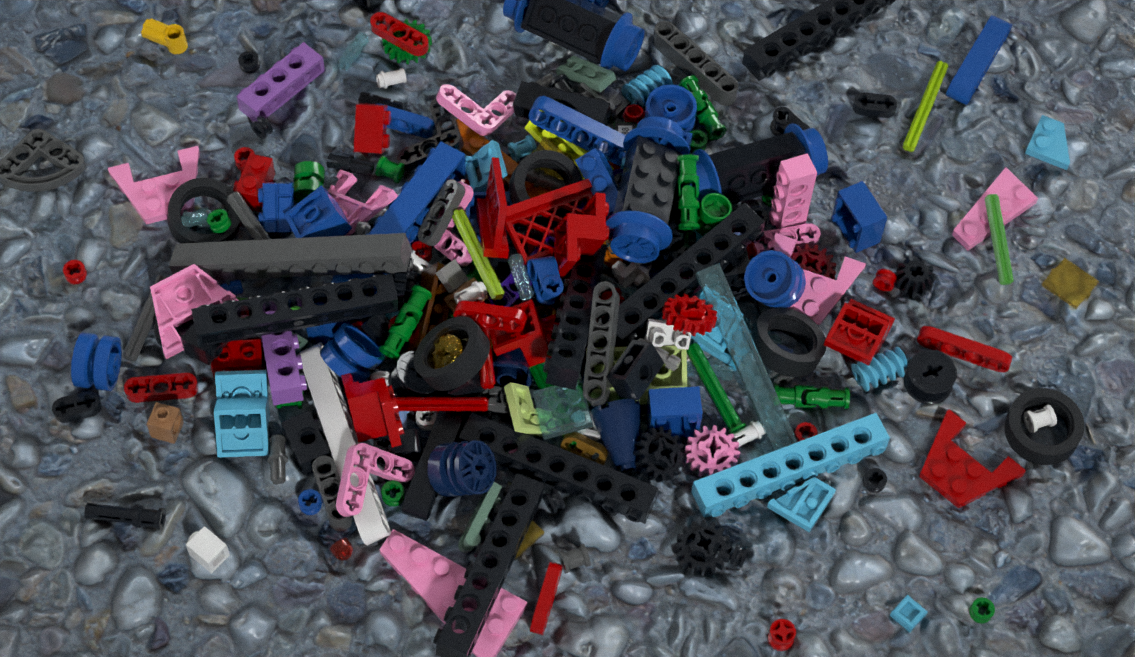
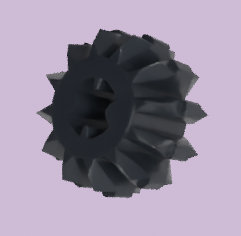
[895,256,936,298]

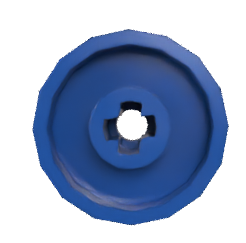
[644,84,697,133]
[744,250,806,308]
[320,323,385,383]
[71,332,122,391]

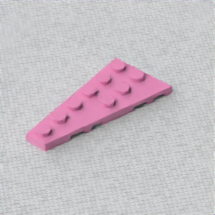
[379,529,528,657]

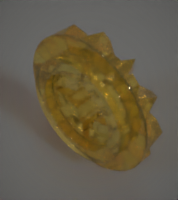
[431,334,463,369]

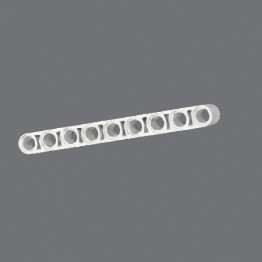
[298,342,391,546]

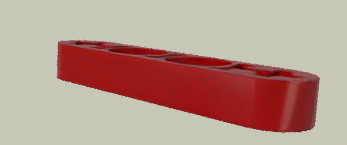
[917,326,1012,372]

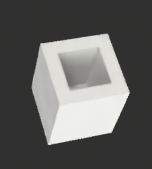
[186,526,230,574]

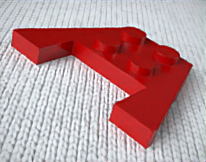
[919,409,1026,509]

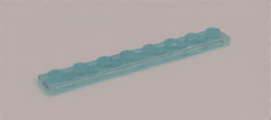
[695,263,798,451]

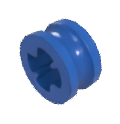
[298,489,322,515]

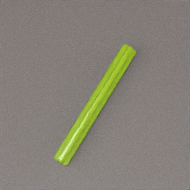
[903,61,948,152]
[452,209,505,301]

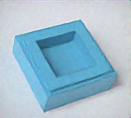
[890,595,928,632]

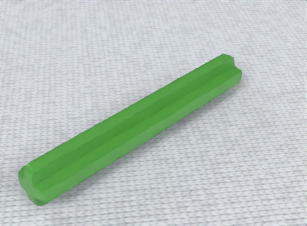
[985,194,1014,285]

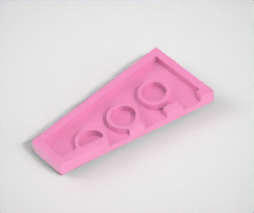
[952,167,1038,251]

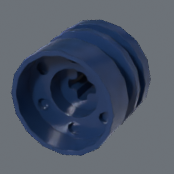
[428,440,496,497]

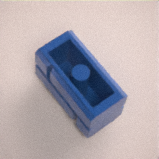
[258,182,294,232]

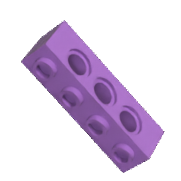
[236,42,325,121]
[261,311,307,406]

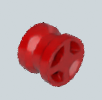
[768,619,796,651]

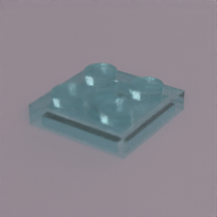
[533,378,593,440]

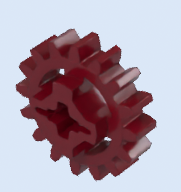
[791,244,837,279]

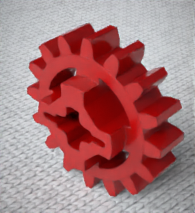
[662,294,717,336]

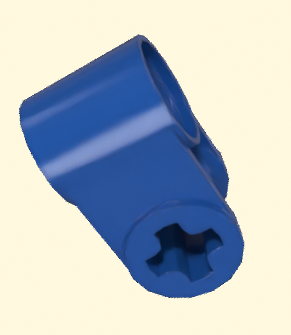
[527,256,564,306]

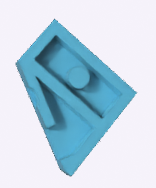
[1025,115,1070,170]
[767,477,836,533]

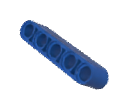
[946,15,1013,105]
[529,96,627,167]

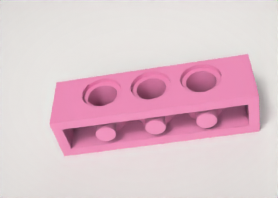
[769,153,817,229]

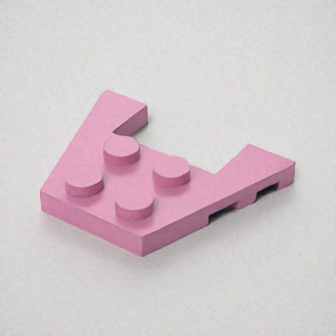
[108,146,200,225]
[328,169,398,236]
[774,233,866,326]
[150,264,249,360]

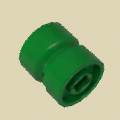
[293,161,325,203]
[696,193,732,236]

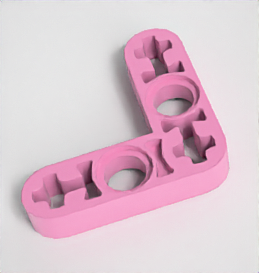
[436,84,516,136]
[429,181,474,267]
[754,224,821,254]
[336,443,415,517]

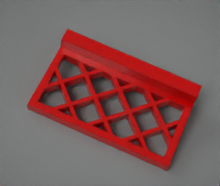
[476,157,509,259]
[505,179,593,265]

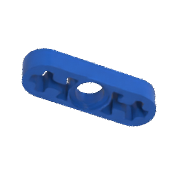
[376,104,436,139]

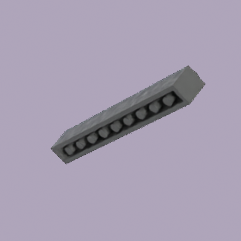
[169,233,412,280]

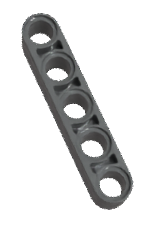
[653,21,738,106]
[583,281,620,407]

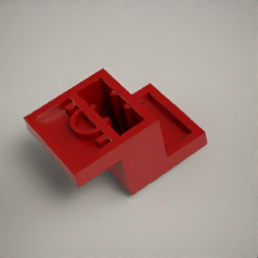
[554,193,609,277]
[487,299,559,367]
[824,299,895,366]
[341,373,404,447]

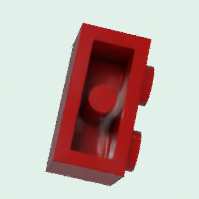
[354,103,391,154]
[233,153,275,212]
[211,339,264,380]

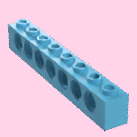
[691,413,890,518]

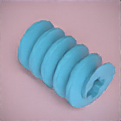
[621,65,673,108]
[851,346,908,392]

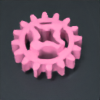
[685,425,740,477]

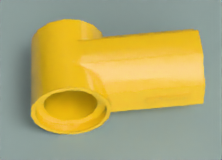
[141,18,188,54]

